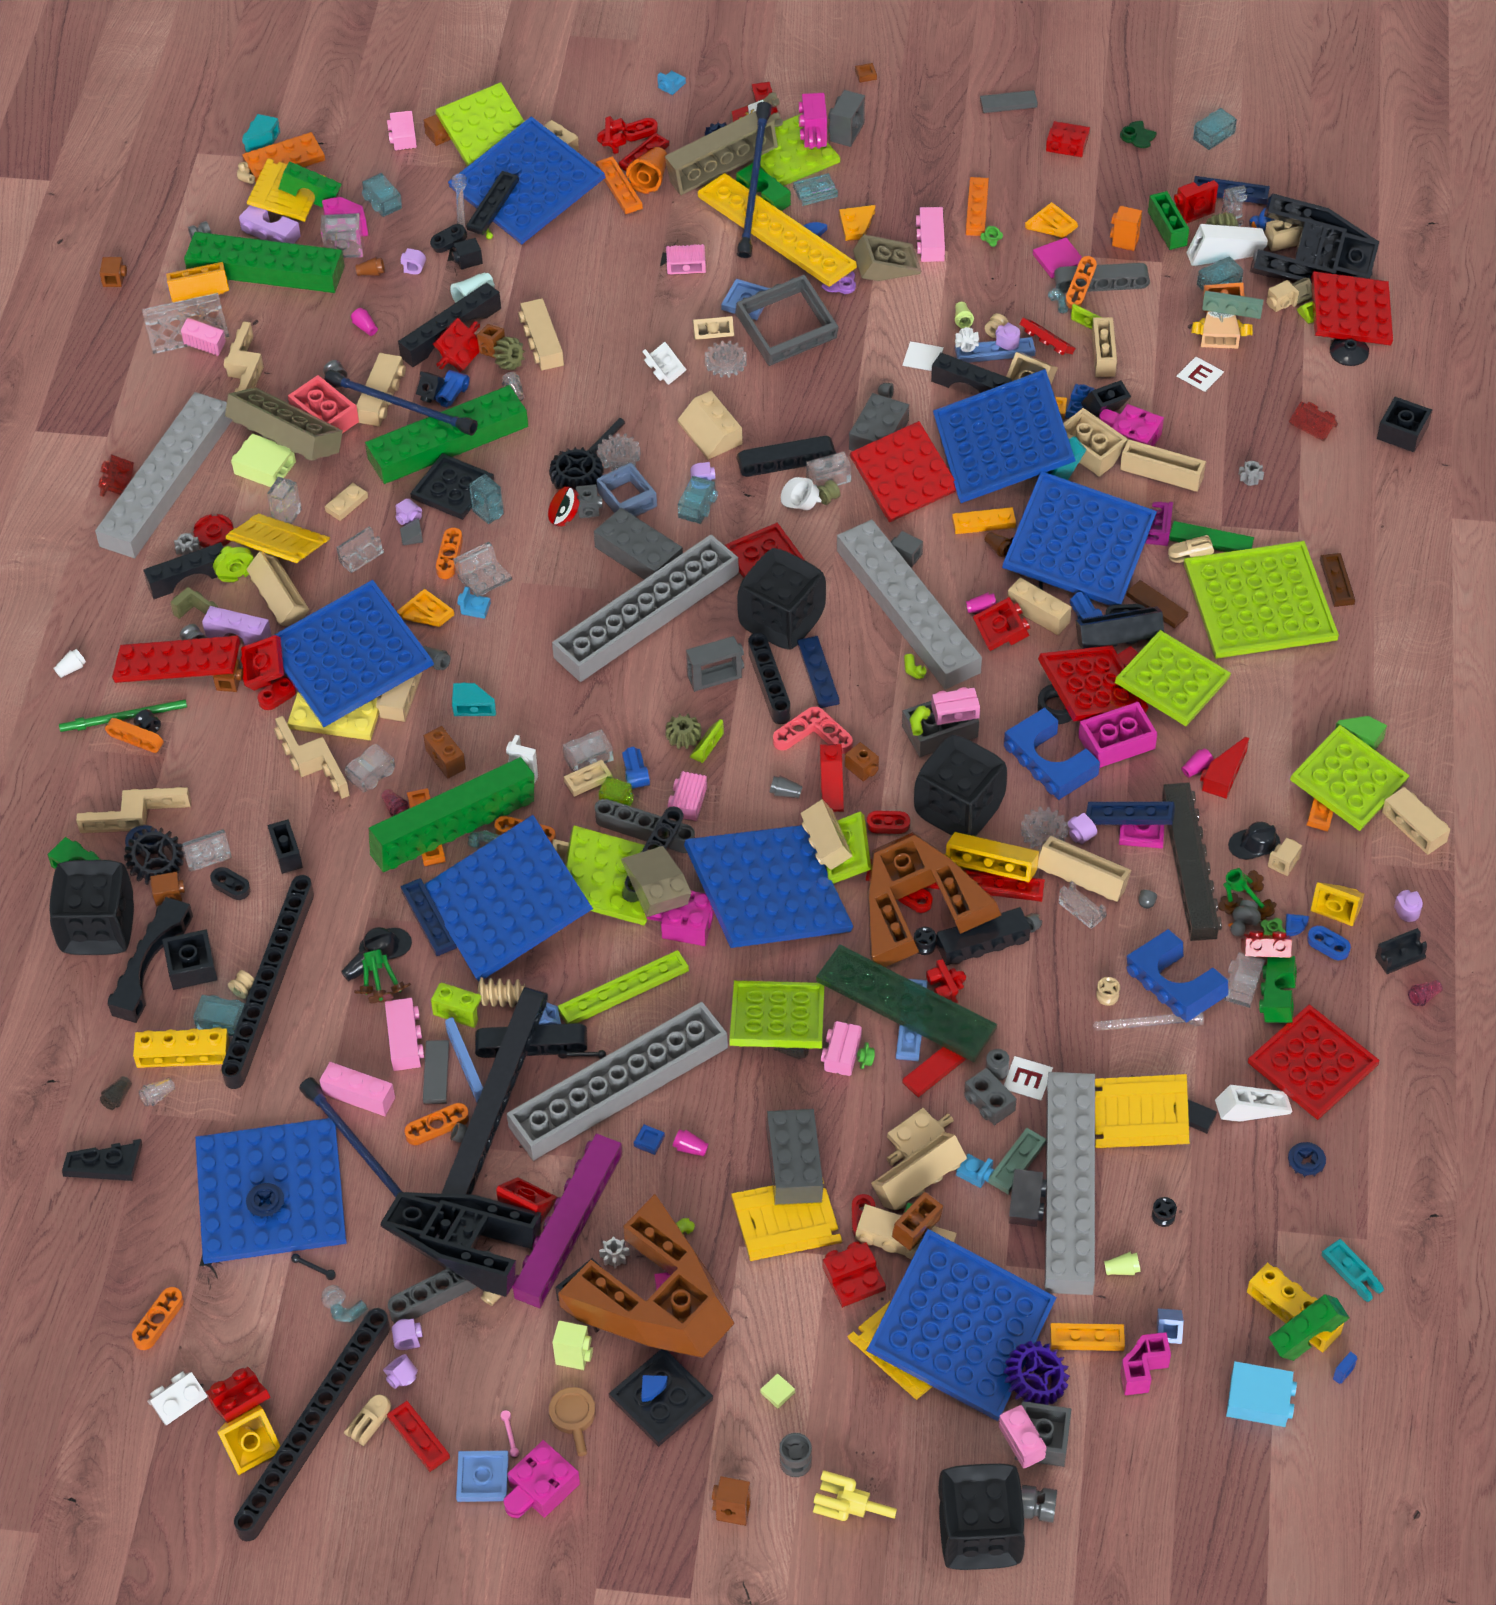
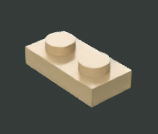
[325,483,368,521]
[564,760,612,797]

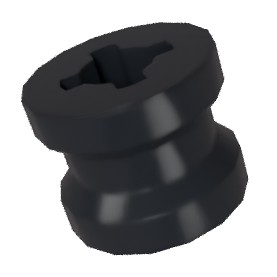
[134,709,161,733]
[914,927,936,955]
[1152,1197,1177,1227]

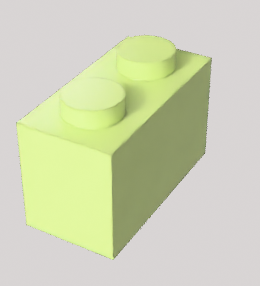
[553,1321,593,1370]

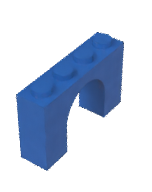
[1004,708,1100,800]
[1126,929,1229,1023]

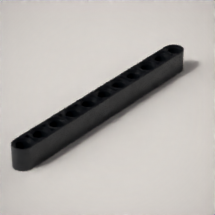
[221,875,314,1089]
[441,987,548,1195]
[234,1308,390,1542]

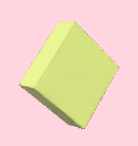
[760,1373,795,1409]

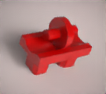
[597,116,626,154]
[926,959,967,1005]

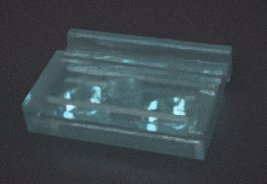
[793,173,838,206]

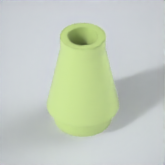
[955,302,974,329]
[1104,1251,1141,1275]

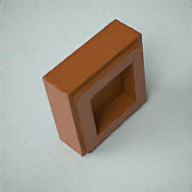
[855,63,877,83]

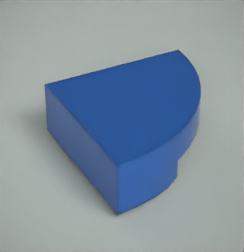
[803,222,827,237]
[1285,914,1309,937]
[641,1375,668,1402]

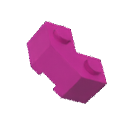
[322,197,368,239]
[1120,1332,1171,1395]

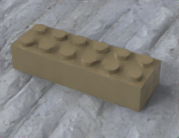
[665,111,778,196]
[225,387,343,460]

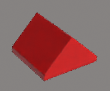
[496,1177,558,1223]

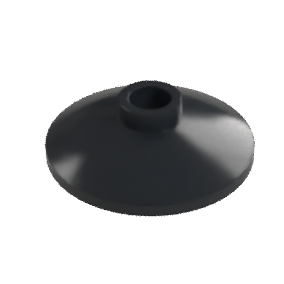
[1330,339,1369,366]

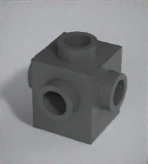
[576,485,603,518]

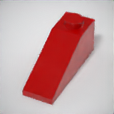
[1200,737,1249,799]
[820,744,844,812]

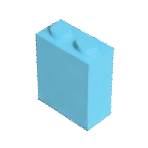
[1226,1361,1297,1427]

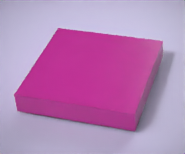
[1033,237,1082,278]
[1119,825,1164,849]

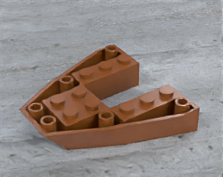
[868,832,1001,970]
[558,1194,735,1358]

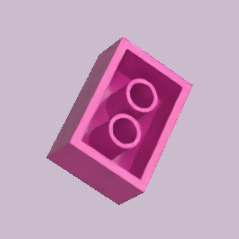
[1078,702,1157,768]

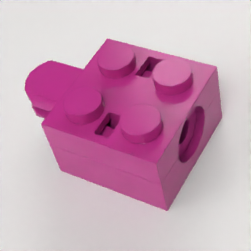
[798,93,827,149]
[1099,404,1164,452]
[645,891,715,946]
[503,1440,580,1518]

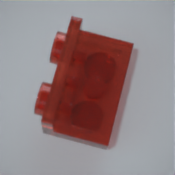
[1289,401,1338,441]
[98,454,134,497]

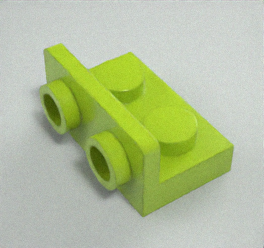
[431,982,481,1028]

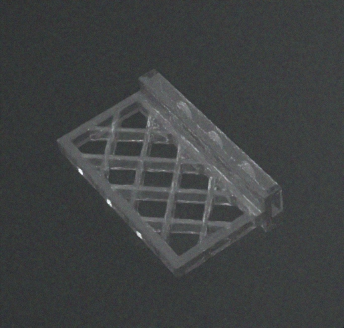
[142,293,229,354]

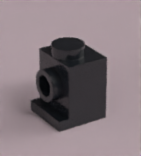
[416,371,446,403]

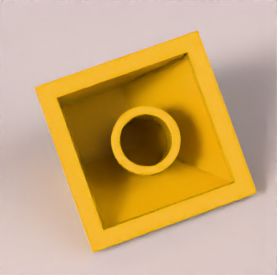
[1310,882,1365,926]
[217,1405,280,1475]

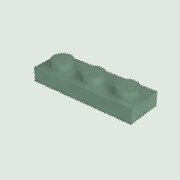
[1202,291,1264,319]
[988,1128,1046,1194]

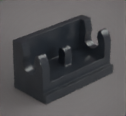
[1375,928,1427,974]

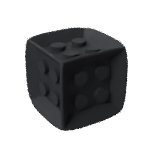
[737,548,826,650]
[914,735,1007,836]
[49,860,134,955]
[938,1463,1025,1570]

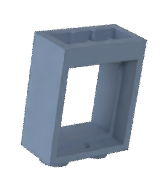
[597,463,657,517]

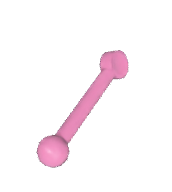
[501,1410,519,1457]

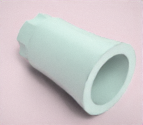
[450,272,495,303]

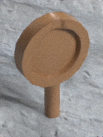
[549,1387,596,1456]

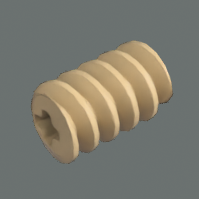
[477,977,526,1007]

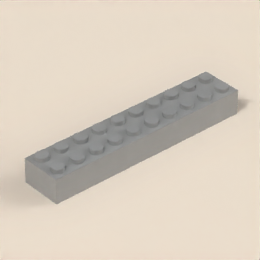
[95,392,232,558]
[837,520,982,690]
[552,535,739,682]
[507,1002,728,1161]
[1044,1072,1095,1295]

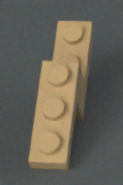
[224,321,264,392]
[274,716,350,799]
[76,787,191,833]

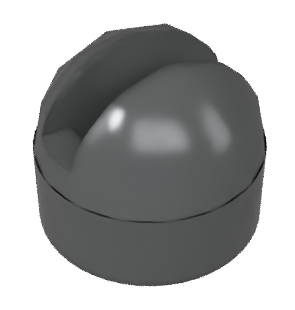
[878,383,894,398]
[1138,890,1157,909]
[1025,913,1043,933]
[450,1122,468,1143]

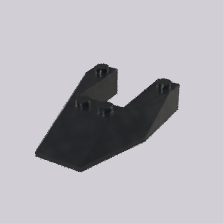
[1249,194,1379,283]
[381,1192,541,1297]

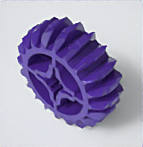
[1003,1341,1070,1405]

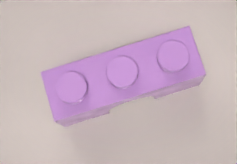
[239,205,301,244]
[202,606,272,646]

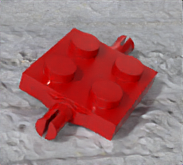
[433,318,480,372]

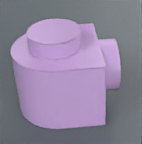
[401,248,426,274]
[995,322,1020,350]
[690,462,715,489]
[396,499,422,526]
[1067,813,1097,844]
[1394,890,1423,922]
[391,1318,423,1350]
[383,1354,418,1389]

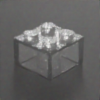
[321,213,364,258]

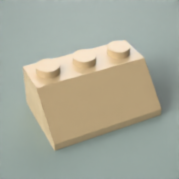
[678,391,742,460]
[1064,408,1128,477]

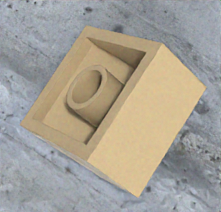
[1006,352,1058,384]

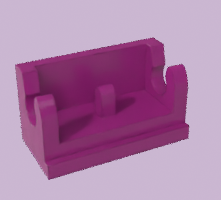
[1146,502,1173,546]

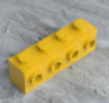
[946,832,1039,882]
[133,1028,230,1068]
[1247,1262,1344,1353]

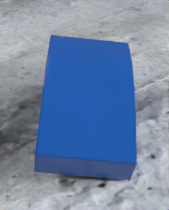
[1065,384,1095,418]

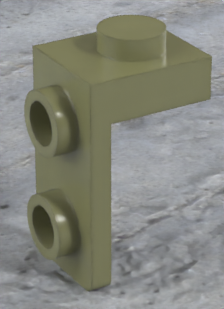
[170,587,218,619]

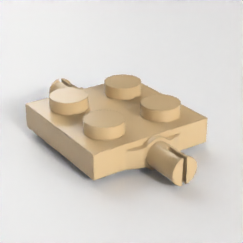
[887,1108,953,1166]

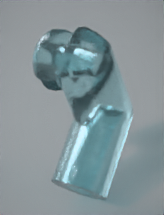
[1048,288,1068,313]
[468,831,500,848]
[330,1300,368,1322]

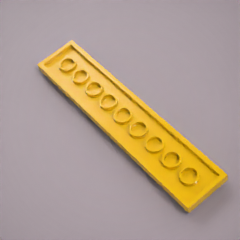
[697,173,857,287]

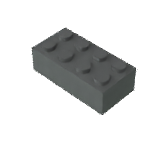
[594,508,683,579]
[766,1109,823,1205]

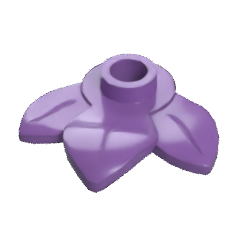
[821,271,856,294]

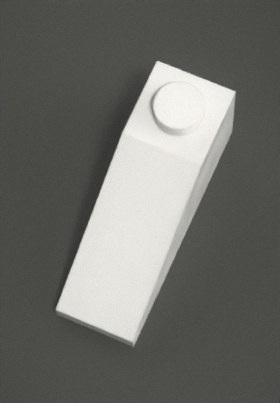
[1215,1085,1293,1122]

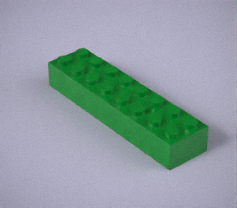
[184,232,345,293]
[365,385,528,484]
[369,757,534,873]

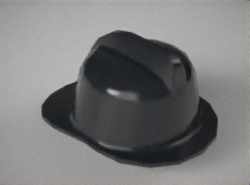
[1228,822,1281,860]
[359,927,412,960]

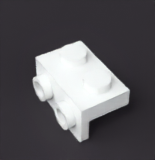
[642,342,687,385]
[506,735,538,783]
[147,1371,207,1425]

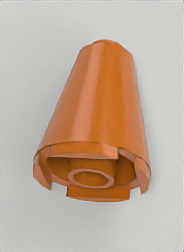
[626,147,667,194]

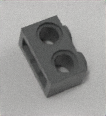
[964,1067,1017,1125]

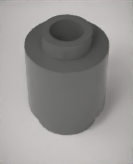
[986,1049,1010,1081]

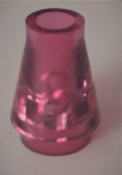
[381,789,409,816]
[1408,980,1443,1006]

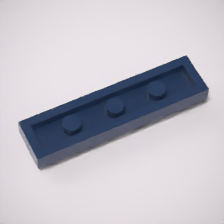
[1194,176,1270,205]
[797,636,840,708]
[1086,802,1175,825]
[400,878,457,957]

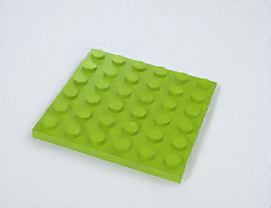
[1184,541,1339,659]

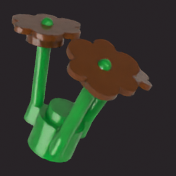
[1218,868,1277,920]
[354,950,411,1004]

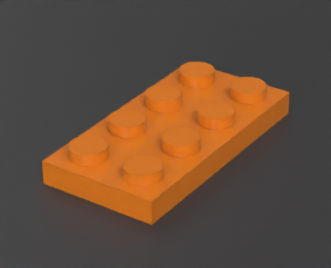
[242,132,325,183]

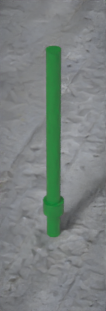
[59,699,187,732]

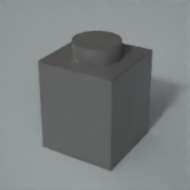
[891,531,923,568]

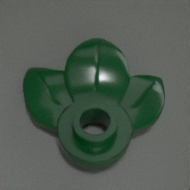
[1120,121,1157,148]

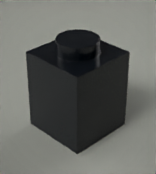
[452,238,483,270]

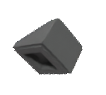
[400,518,423,545]

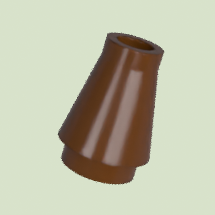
[984,532,1012,558]

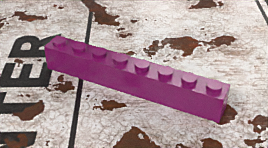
[512,1133,623,1309]

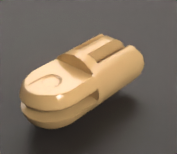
[1168,535,1214,563]
[344,1394,391,1447]

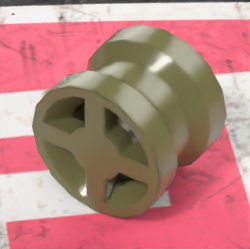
[817,480,841,505]

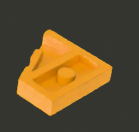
[1025,202,1078,238]
[839,205,875,241]
[397,589,454,627]

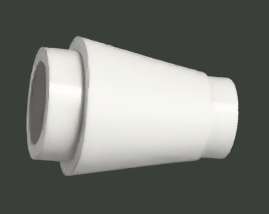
[53,649,86,678]

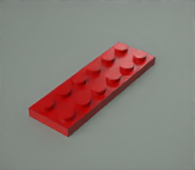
[112,636,241,683]

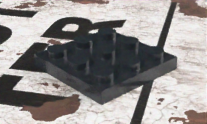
[410,453,494,520]
[609,1349,713,1447]

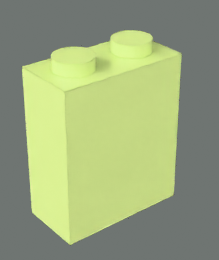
[231,434,296,489]

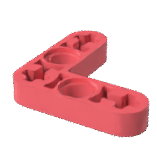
[773,707,853,754]

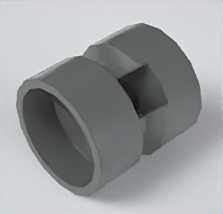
[779,1433,812,1477]
[1022,1484,1057,1523]

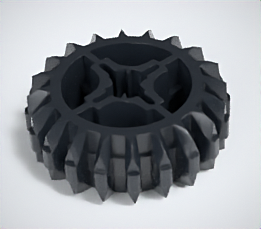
[549,447,604,490]
[124,826,184,885]

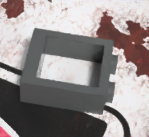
[686,636,744,692]

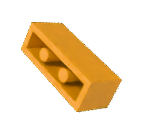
[166,262,229,303]

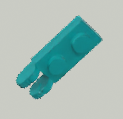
[1321,1239,1384,1302]

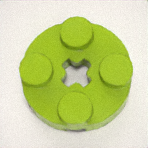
[213,546,254,582]

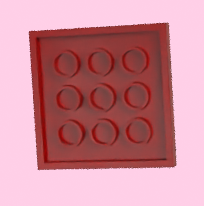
[1311,271,1393,346]
[849,421,956,523]
[1038,646,1149,722]
[1248,1004,1380,1120]

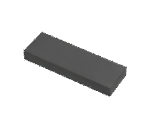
[980,90,1038,113]
[423,1040,450,1104]

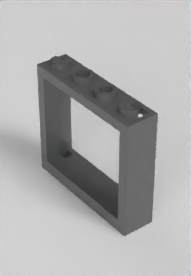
[735,274,839,366]

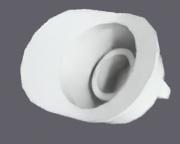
[781,477,822,510]

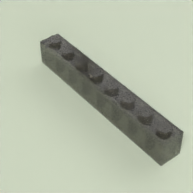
[1162,782,1222,941]

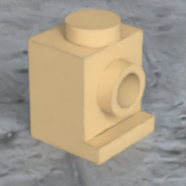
[1266,280,1299,312]
[1268,838,1302,876]

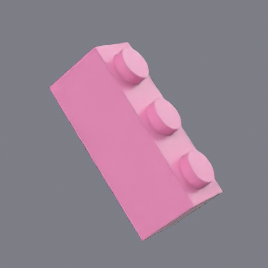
[916,207,945,262]
[385,998,424,1071]
[320,1062,395,1116]

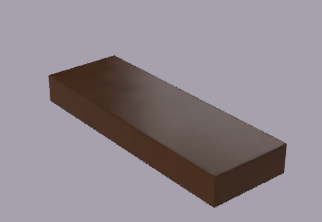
[1320,553,1355,607]
[1126,580,1189,629]

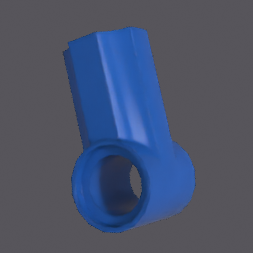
[436,370,470,408]
[1070,592,1103,620]
[622,747,650,789]

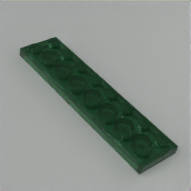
[816,945,997,1062]

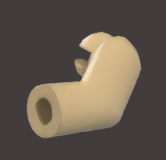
[237,162,255,184]

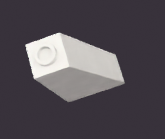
[1186,224,1268,266]

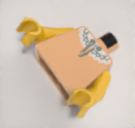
[1191,311,1253,349]

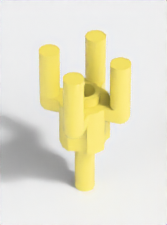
[813,1470,897,1521]

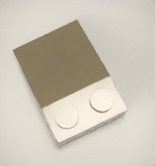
[853,234,922,281]
[621,846,692,917]

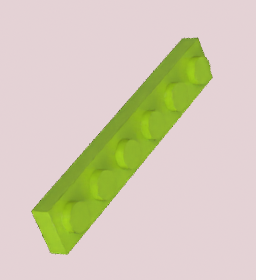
[558,950,689,1024]

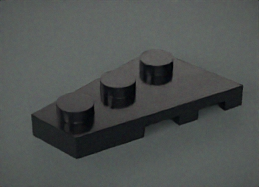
[62,1139,142,1181]

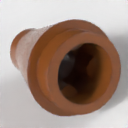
[355,257,385,276]

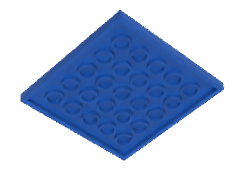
[448,116,606,245]
[933,369,1076,503]
[1002,472,1157,606]
[273,580,434,728]
[424,815,593,982]
[684,825,853,948]
[195,1118,347,1264]
[866,1229,1057,1421]

